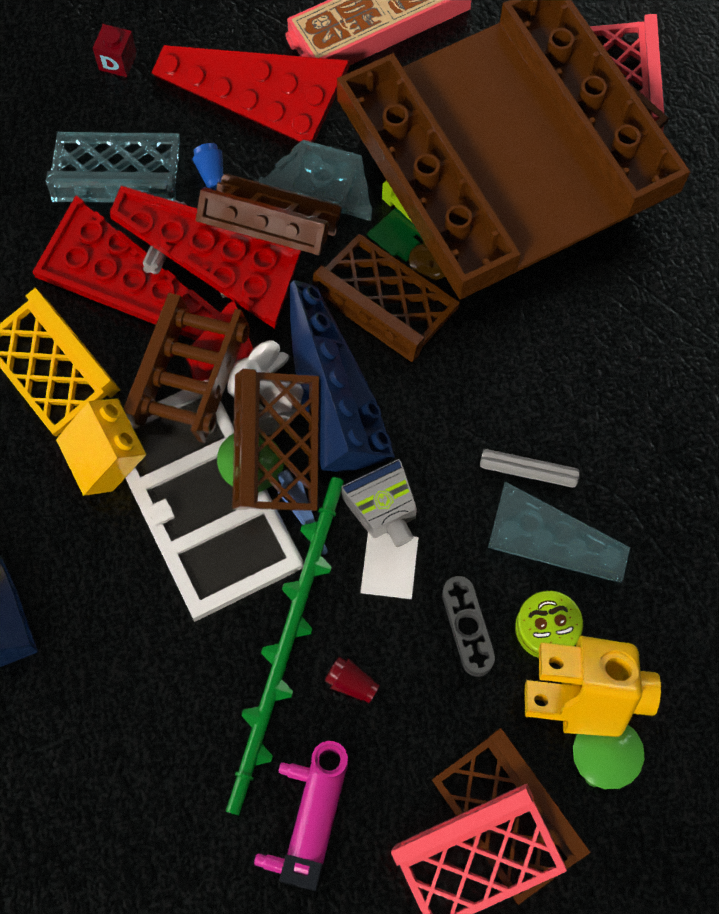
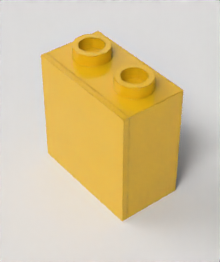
[56,399,146,496]

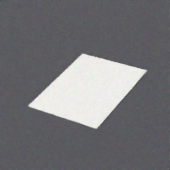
[361,532,418,599]

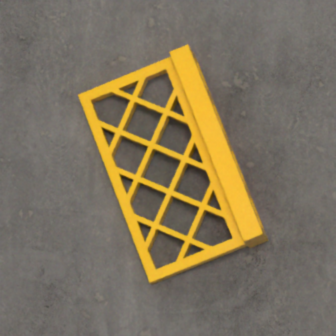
[0,288,121,437]

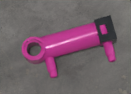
[254,741,348,892]

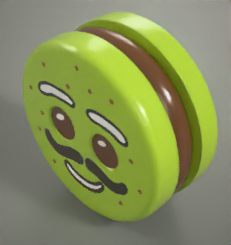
[515,591,583,658]

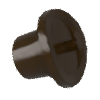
[409,241,445,280]

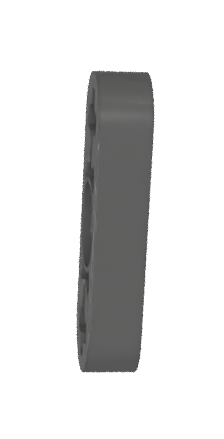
[442,576,495,677]

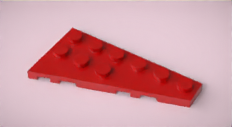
[152,45,351,148]
[110,186,302,329]
[33,195,220,340]

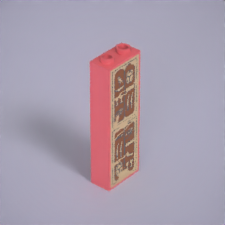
[285,0,471,65]

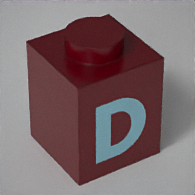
[93,24,137,77]

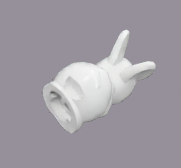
[227,340,304,435]

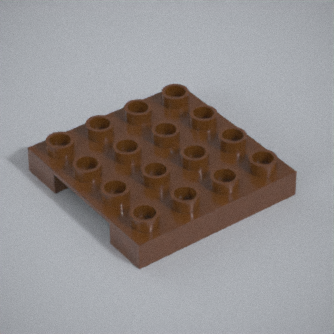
[337,0,690,300]

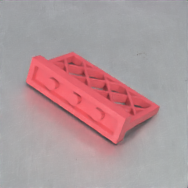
[590,14,664,132]
[391,784,567,914]

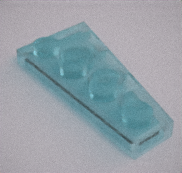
[488,482,630,583]

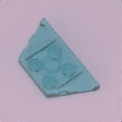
[257,140,372,221]

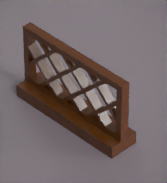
[312,234,460,363]
[232,369,319,511]
[432,728,591,905]

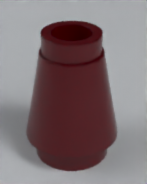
[324,657,379,703]

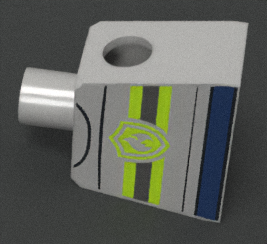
[342,459,417,547]

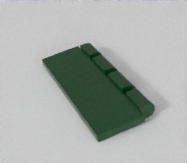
[366,208,423,262]

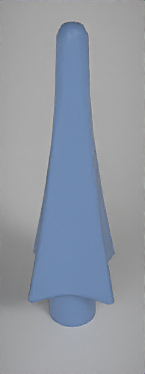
[277,469,327,555]

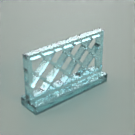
[46,132,180,202]

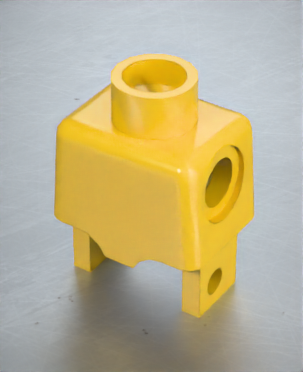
[525,636,661,737]

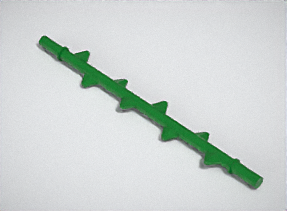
[226,477,344,816]

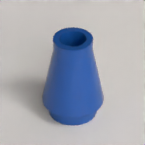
[192,143,224,190]

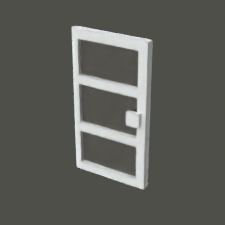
[126,380,304,622]

